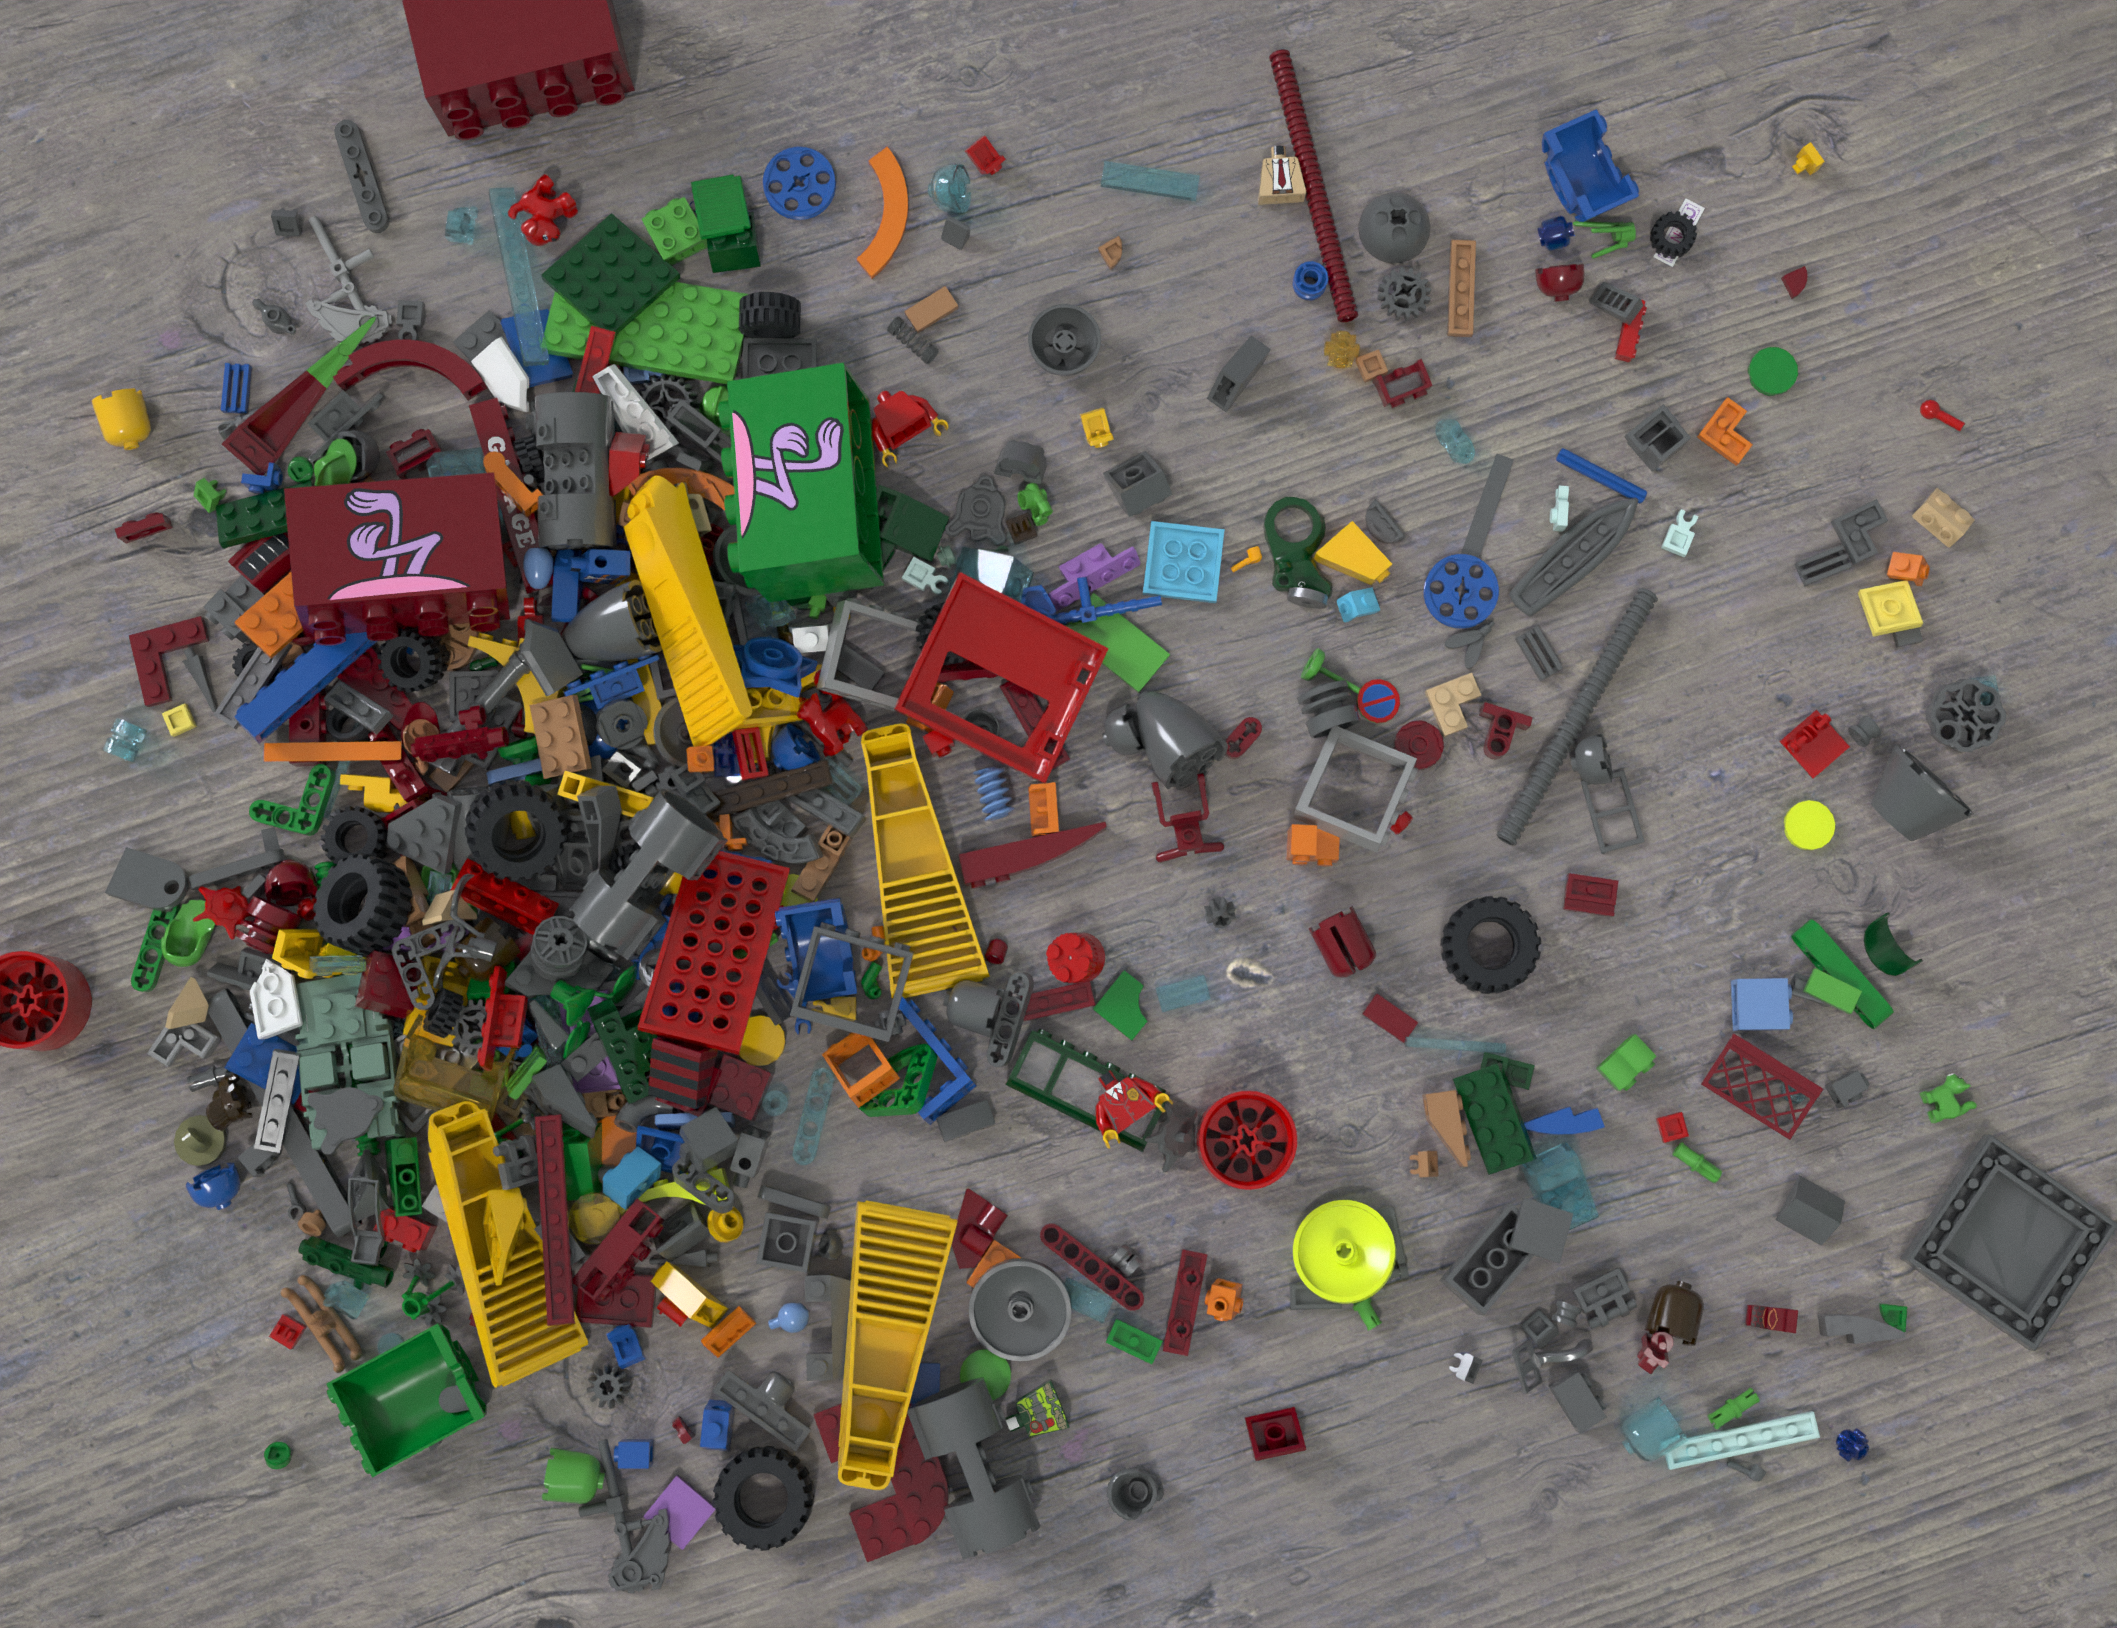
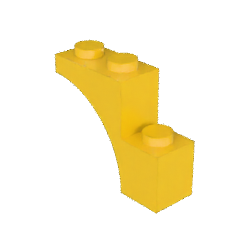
[557,771,654,817]

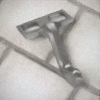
[1512,1339,1593,1394]

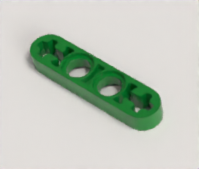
[131,903,181,992]

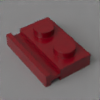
[1563,873,1619,917]

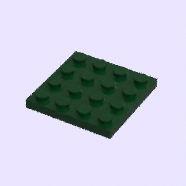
[541,213,681,335]

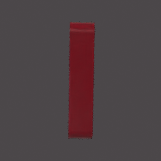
[1040,1223,1144,1311]

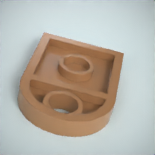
[434,623,485,671]

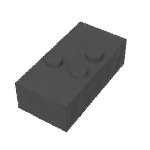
[1439,1203,1534,1315]

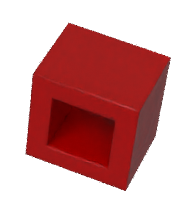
[922,730,955,758]

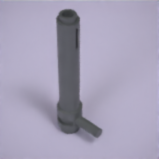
[447,641,531,733]

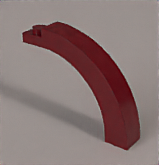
[333,339,488,401]

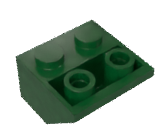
[707,212,761,273]

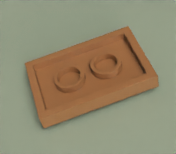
[529,695,592,779]

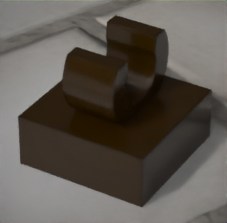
[1006,512,1037,545]

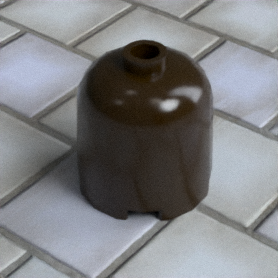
[454,917,520,982]
[1644,1281,1704,1346]

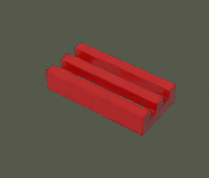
[732,727,769,781]

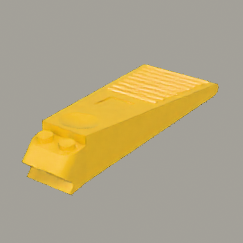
[624,476,752,747]
[861,723,990,998]
[428,1101,588,1388]
[838,1200,958,1490]

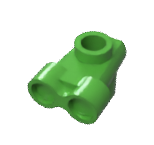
[1017,483,1053,526]

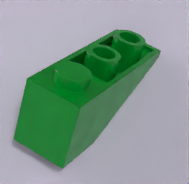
[384,1137,422,1217]

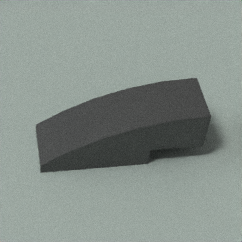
[666,399,731,466]

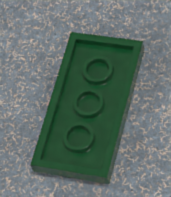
[216,481,314,549]
[1453,1062,1537,1175]

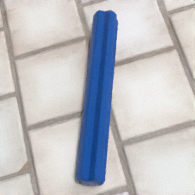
[1556,448,1647,504]

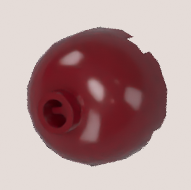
[1535,264,1585,302]
[265,859,318,906]

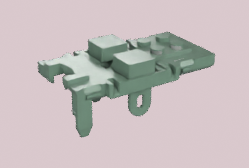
[296,972,406,1150]

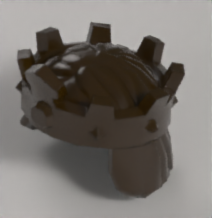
[206,1073,253,1131]

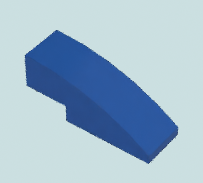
[1524,1107,1605,1135]

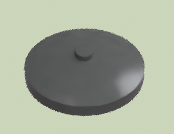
[969,1258,1072,1361]

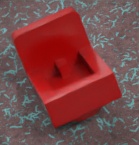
[965,136,1006,175]

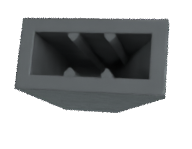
[1207,336,1271,412]

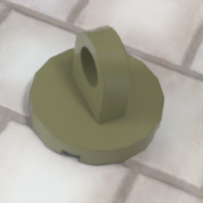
[174,1115,227,1166]

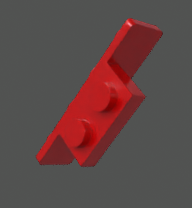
[477,966,528,1071]

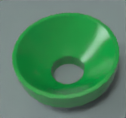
[497,736,539,765]

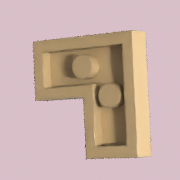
[1425,673,1481,737]

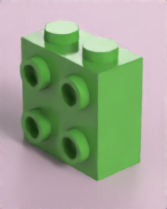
[642,197,707,266]

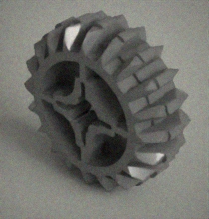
[638,375,700,438]

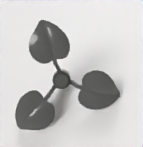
[433,874,497,990]

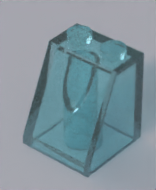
[948,547,1034,603]

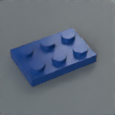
[224,1023,301,1104]

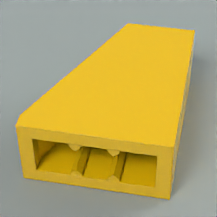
[1313,521,1392,585]
[651,1261,729,1329]

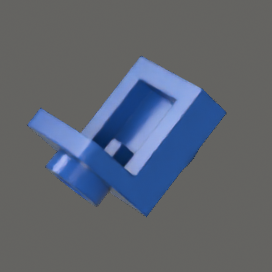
[241,462,283,494]
[606,1324,645,1369]

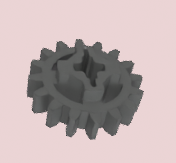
[1378,267,1431,321]
[448,1000,487,1056]

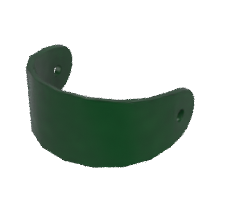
[1863,912,1923,976]

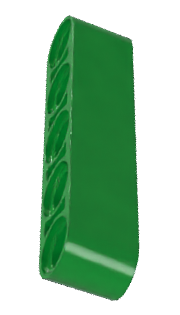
[1791,919,1894,1029]

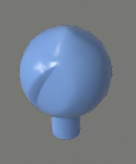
[768,1303,809,1333]

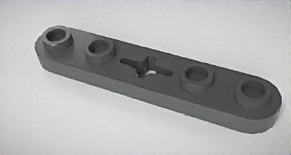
[334,120,389,233]

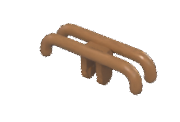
[280,1275,362,1373]

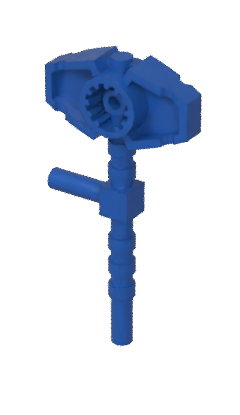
[1021,576,1162,625]

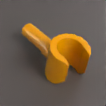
[1231,546,1262,573]

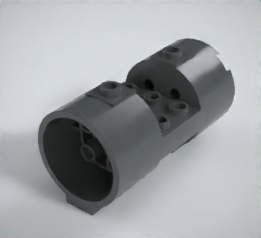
[535,392,617,551]
[569,789,728,960]
[907,1377,1040,1560]

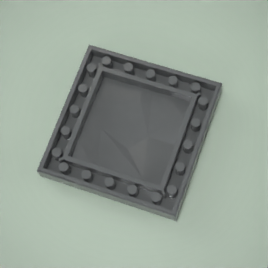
[1901,1134,2117,1351]

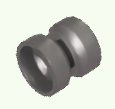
[1108,1242,1144,1278]

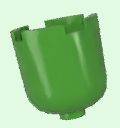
[542,1447,605,1504]

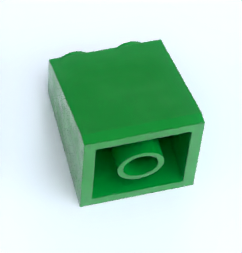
[563,1123,602,1203]

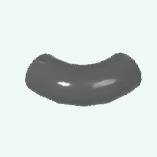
[614,1095,678,1133]

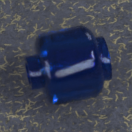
[1537,216,1575,251]

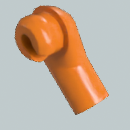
[861,926,885,961]

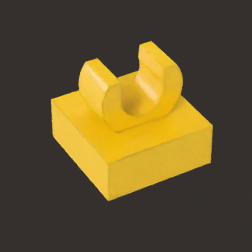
[1792,142,1825,175]

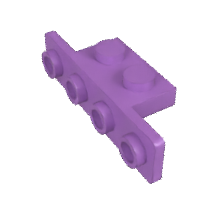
[1048,543,1141,611]

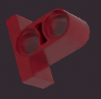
[1479,702,1533,760]

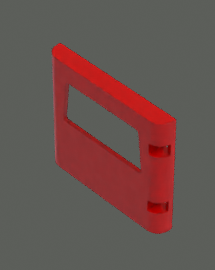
[894,572,1109,783]

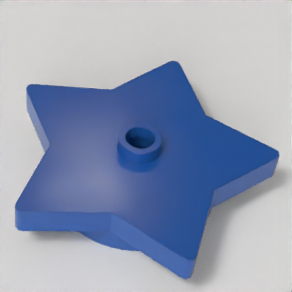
[733,635,818,698]

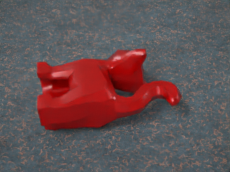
[797,669,868,757]

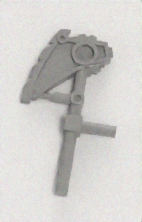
[305,216,393,352]

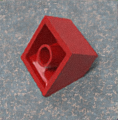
[609,432,650,497]

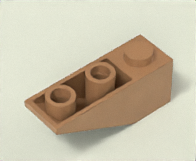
[1422,1090,1471,1167]

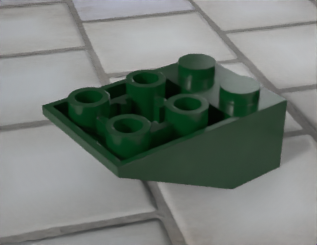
[876,485,950,562]

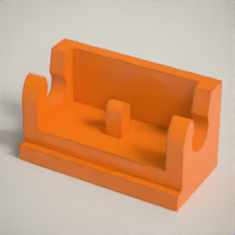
[1028,782,1059,837]

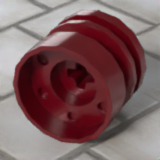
[234,896,303,954]

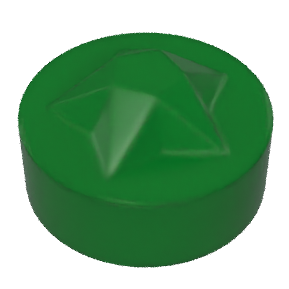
[287,456,313,483]
[264,1442,292,1470]

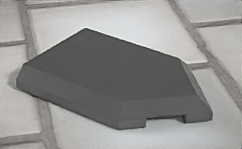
[520,619,583,697]

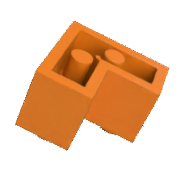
[1286,824,1340,867]

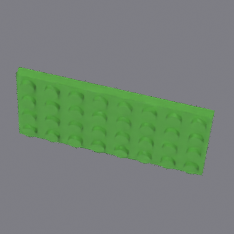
[540,282,748,384]

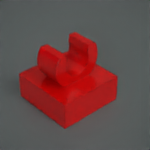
[269,1314,307,1350]

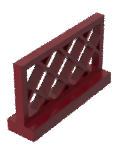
[1701,1033,1824,1140]

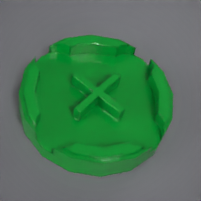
[1748,347,1798,396]

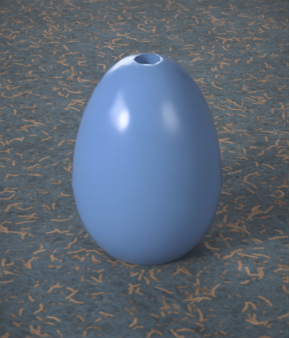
[523,548,553,589]

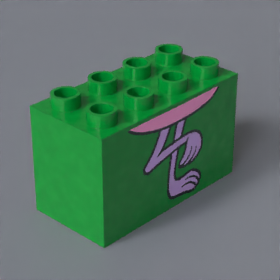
[718,362,884,603]

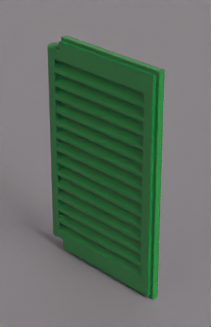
[691,174,751,240]

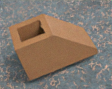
[582,1089,627,1119]

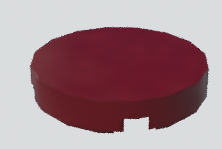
[1394,720,1444,770]

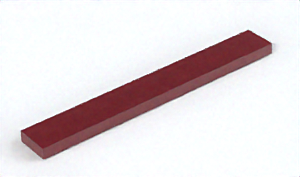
[535,1114,575,1326]

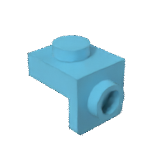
[1337,587,1380,622]

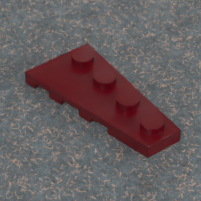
[337,647,412,732]

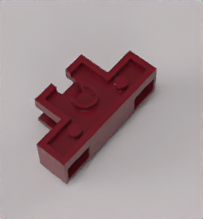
[572,1198,665,1303]

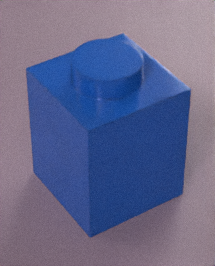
[614,1439,653,1469]

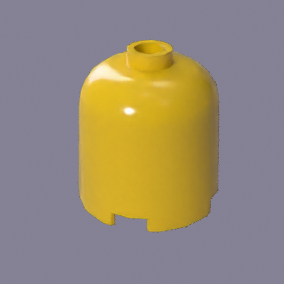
[91,388,151,450]

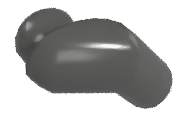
[626,743,659,772]

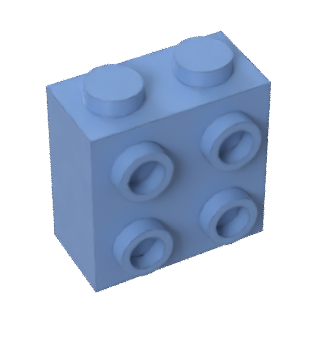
[1731,978,1793,1031]

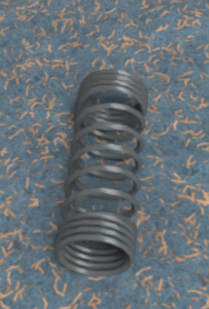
[887,316,939,364]

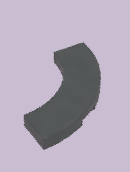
[731,807,824,864]

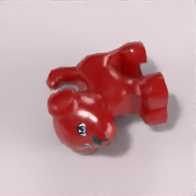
[507,174,578,247]

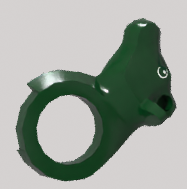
[1263,497,1333,598]

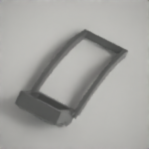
[348,1177,385,1266]

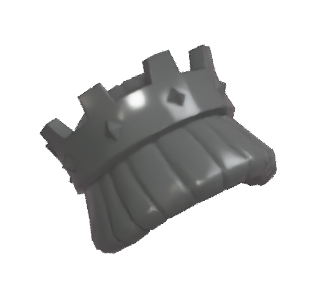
[1107,1465,1164,1521]

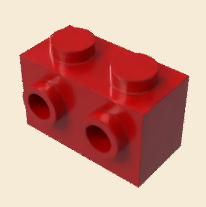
[373,1206,437,1253]

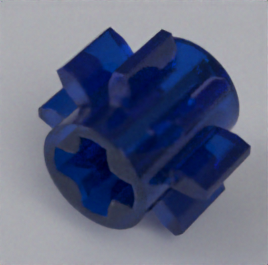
[1836,1428,1869,1462]

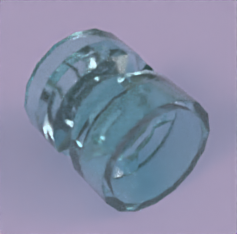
[103,718,148,763]

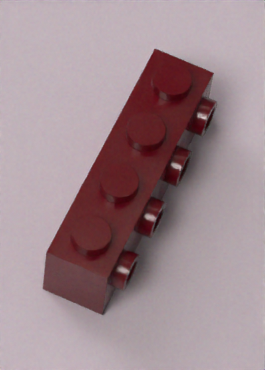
[289,665,329,767]

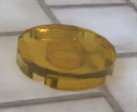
[569,1192,621,1244]

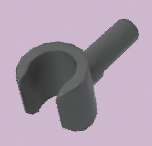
[287,1183,306,1220]
[1727,1460,1766,1482]

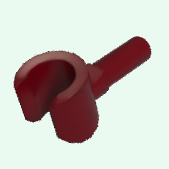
[512,703,528,739]

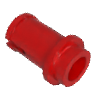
[657,1296,688,1327]

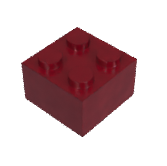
[355,950,421,1019]
[708,1054,774,1121]

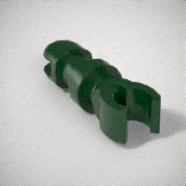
[469,654,499,671]

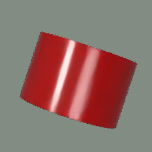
[0,951,92,1051]
[1196,1091,1297,1190]

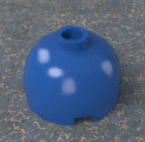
[772,723,821,771]
[186,1162,240,1210]

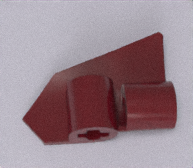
[951,1188,1008,1269]

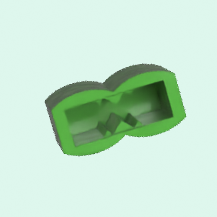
[1596,1034,1656,1091]

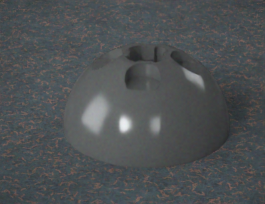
[1358,192,1430,263]
[1028,304,1101,376]

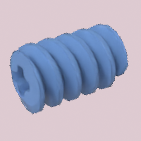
[972,767,1014,822]

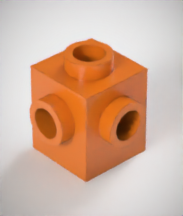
[1205,1278,1244,1321]

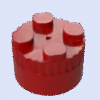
[1046,932,1105,983]

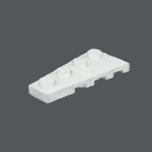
[592,364,679,461]

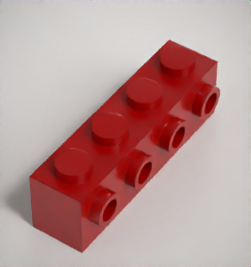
[450,858,559,935]

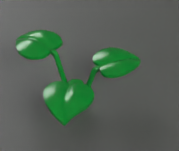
[550,961,638,1059]

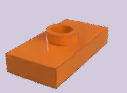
[701,1306,756,1358]

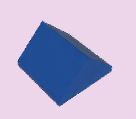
[636,1126,685,1175]

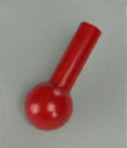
[1920,400,1965,431]

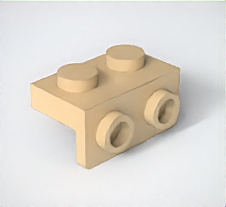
[1912,488,1975,547]

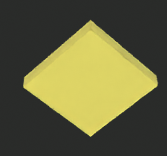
[1858,580,1923,637]

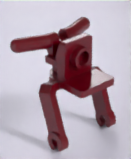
[1151,773,1224,863]

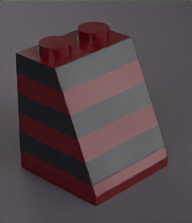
[648,1036,718,1111]

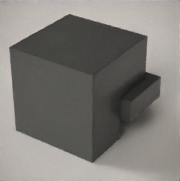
[1625,404,1691,472]
[679,1107,738,1174]

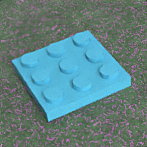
[1143,521,1225,603]

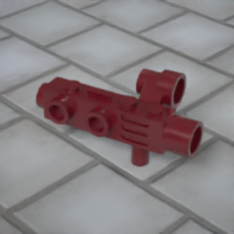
[411,705,509,762]

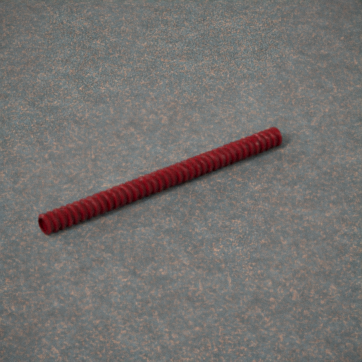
[1269,49,1359,323]

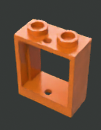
[822,1032,900,1108]

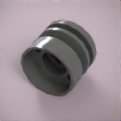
[1297,680,1360,739]
[530,916,587,982]

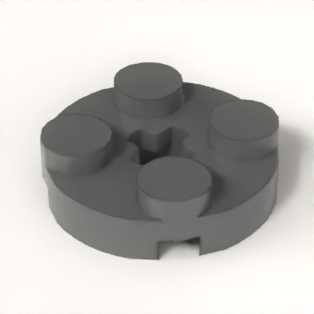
[596,699,647,750]

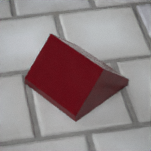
[1245,1407,1306,1461]

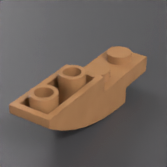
[791,825,853,902]
[392,855,443,948]

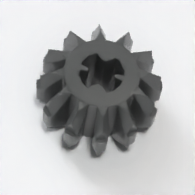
[586,1364,631,1409]

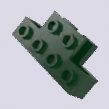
[587,998,657,1104]

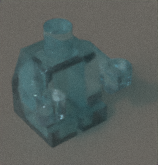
[445,206,479,245]

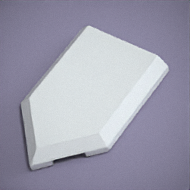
[471,337,529,412]
[250,959,303,1039]

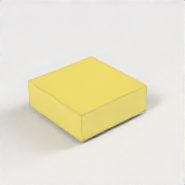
[162,703,197,737]

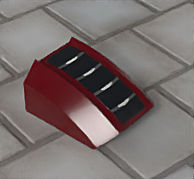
[228,533,291,595]

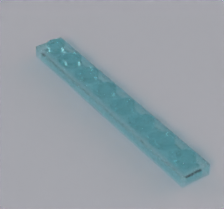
[488,187,549,366]

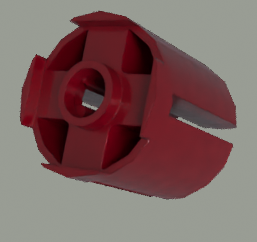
[1308,906,1376,978]

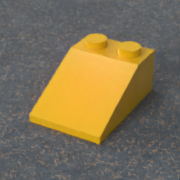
[731,687,803,732]
[482,1188,527,1286]

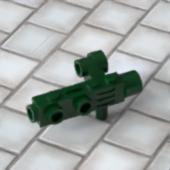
[298,1236,395,1291]

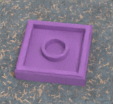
[643,1475,716,1550]

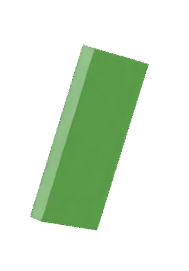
[1066,593,1170,693]

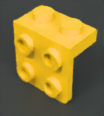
[272,929,344,979]

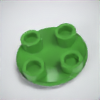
[960,1349,1011,1400]

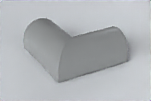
[147,1023,220,1067]

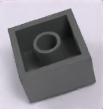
[756,1212,819,1273]

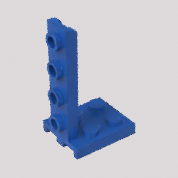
[899,997,977,1125]

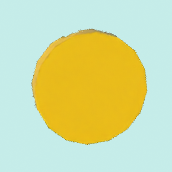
[739,1016,786,1066]

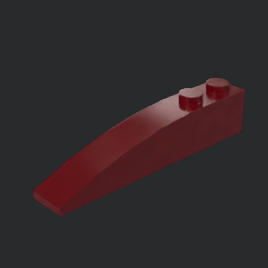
[959,822,1107,889]

